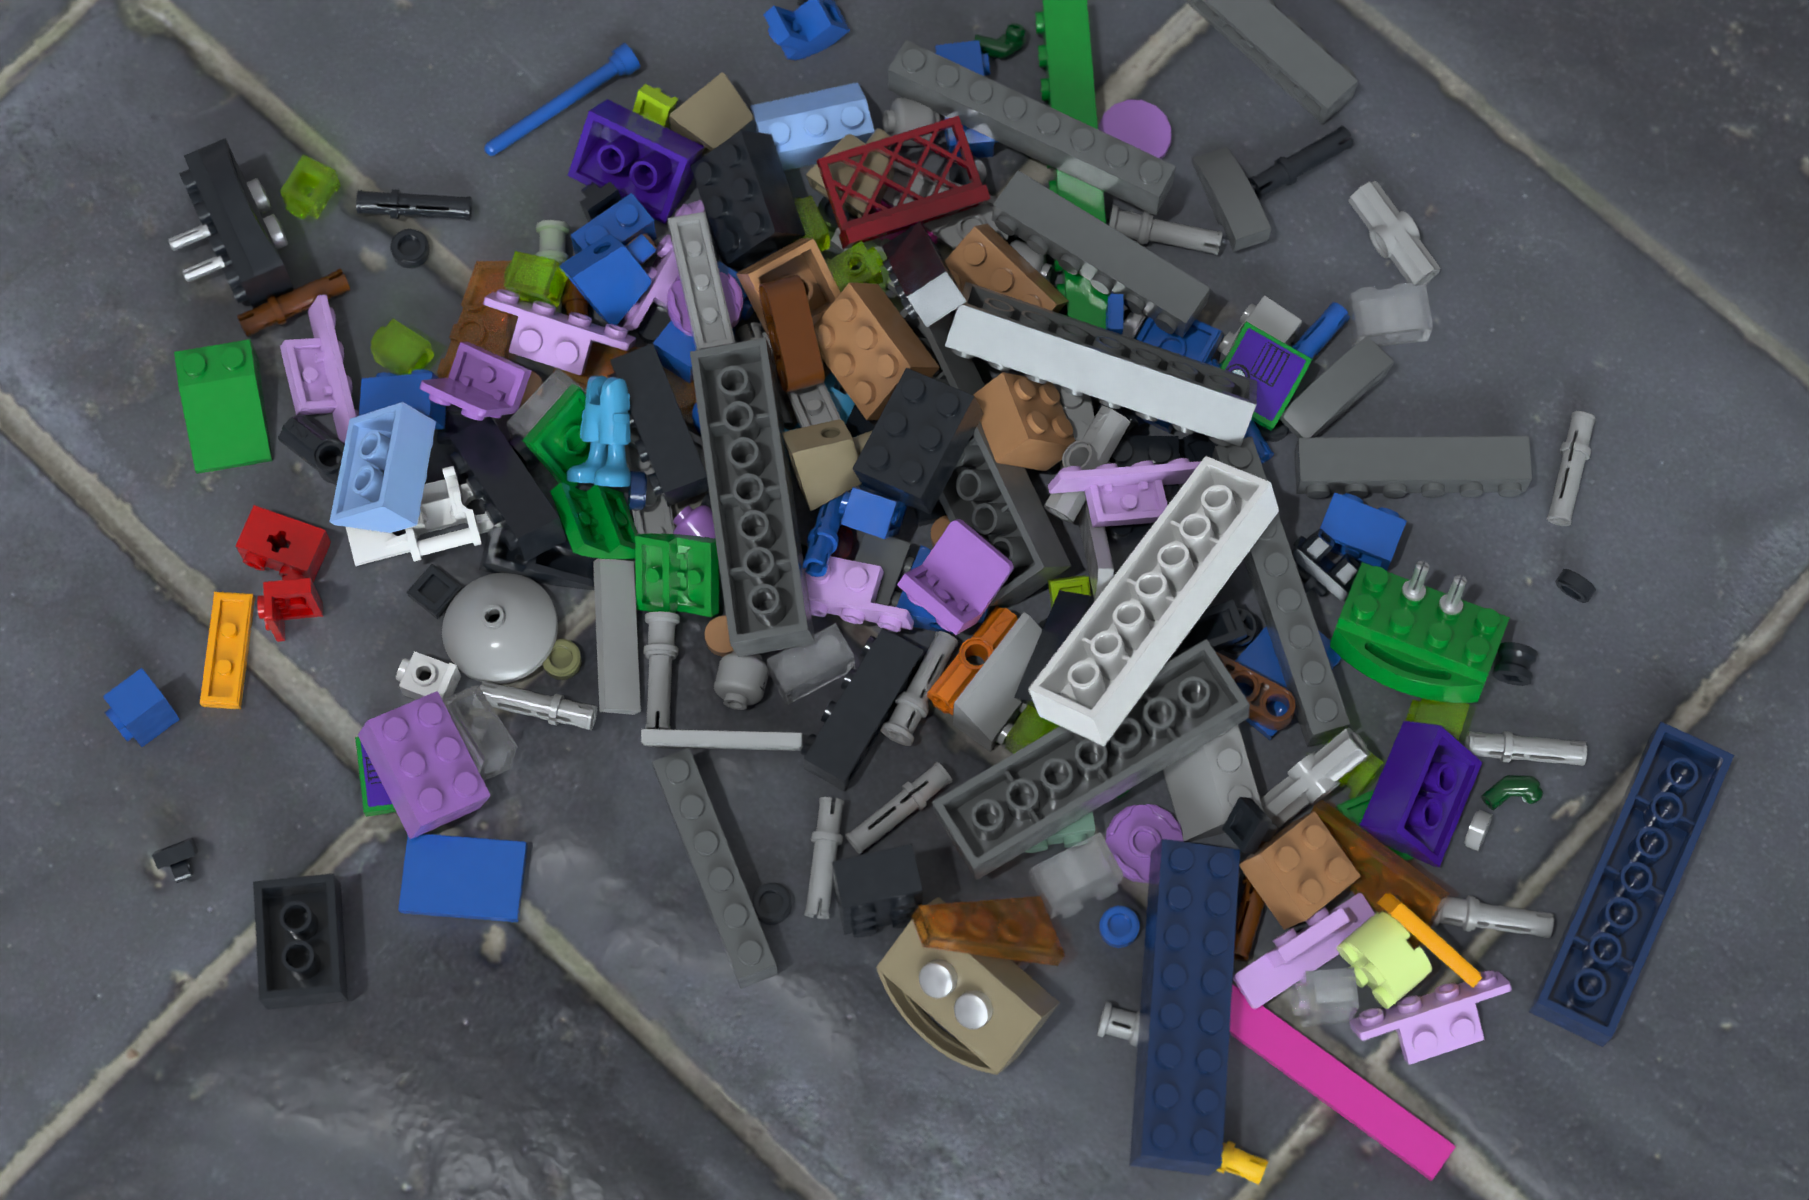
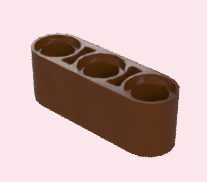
[759,275,825,393]
[1215,651,1295,730]

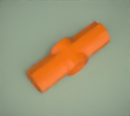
[927,606,1018,715]

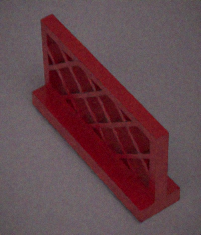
[816,115,991,249]

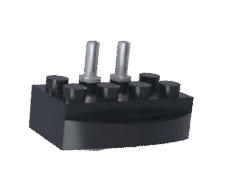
[168,138,294,309]

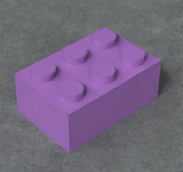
[358,691,491,840]

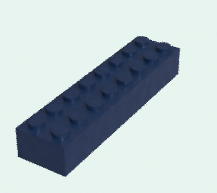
[1529,722,1734,1047]
[1129,839,1240,1176]

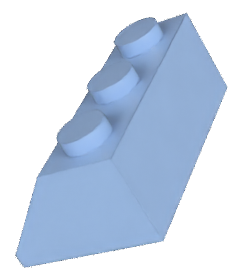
[750,82,874,171]
[330,402,436,533]

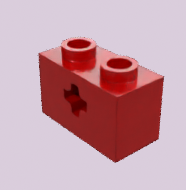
[236,505,331,583]

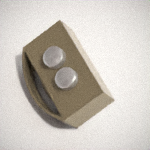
[876,897,1060,1075]

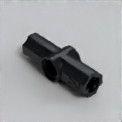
[278,413,344,486]

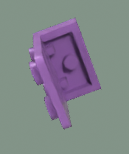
[419,342,532,421]
[897,519,1013,635]

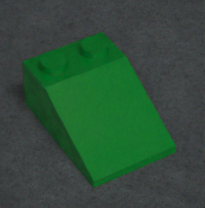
[174,339,272,474]

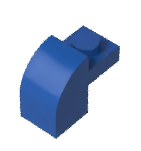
[763,0,850,60]

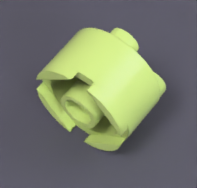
[1336,911,1432,1009]

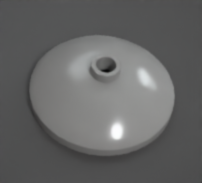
[442,573,558,684]

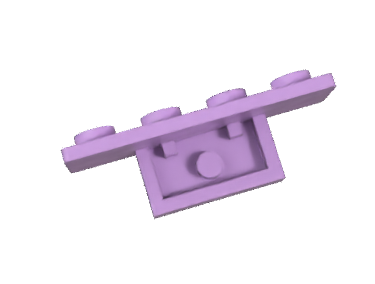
[618,200,705,331]
[483,289,636,375]
[280,295,359,445]
[1048,458,1201,528]
[805,556,914,632]
[1233,893,1375,1009]
[1349,971,1512,1065]

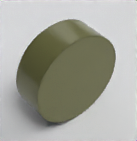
[542,639,582,680]

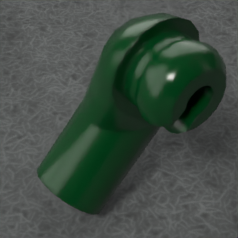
[974,23,1026,59]
[1481,775,1543,810]

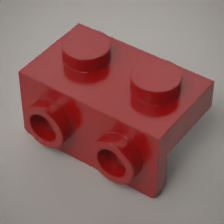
[257,574,323,642]

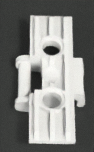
[346,465,503,566]

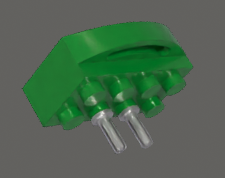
[1329,561,1510,703]

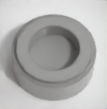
[1464,809,1493,851]

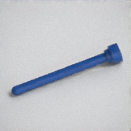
[484,43,641,156]

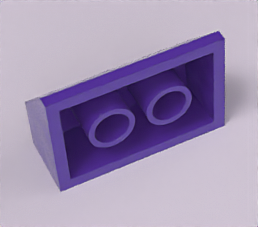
[568,99,705,224]
[1359,721,1483,867]

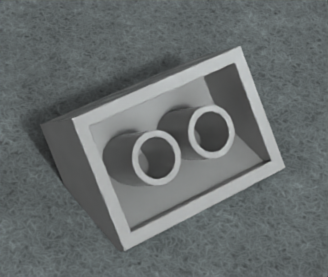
[953,612,1042,752]
[1162,724,1264,842]

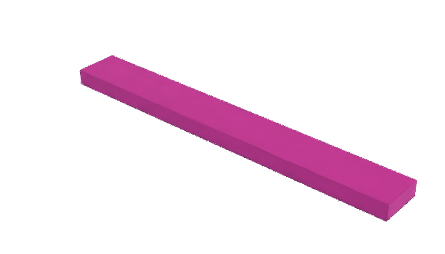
[1229,984,1456,1181]

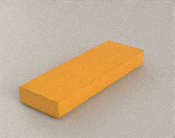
[200,592,255,709]
[1377,893,1482,988]

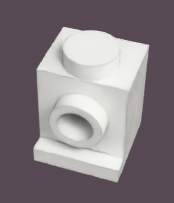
[396,651,461,708]

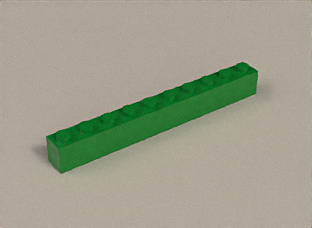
[1035,0,1111,329]

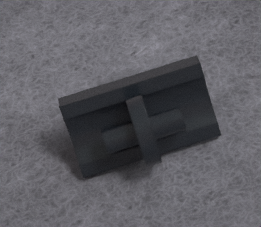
[1292,529,1361,602]

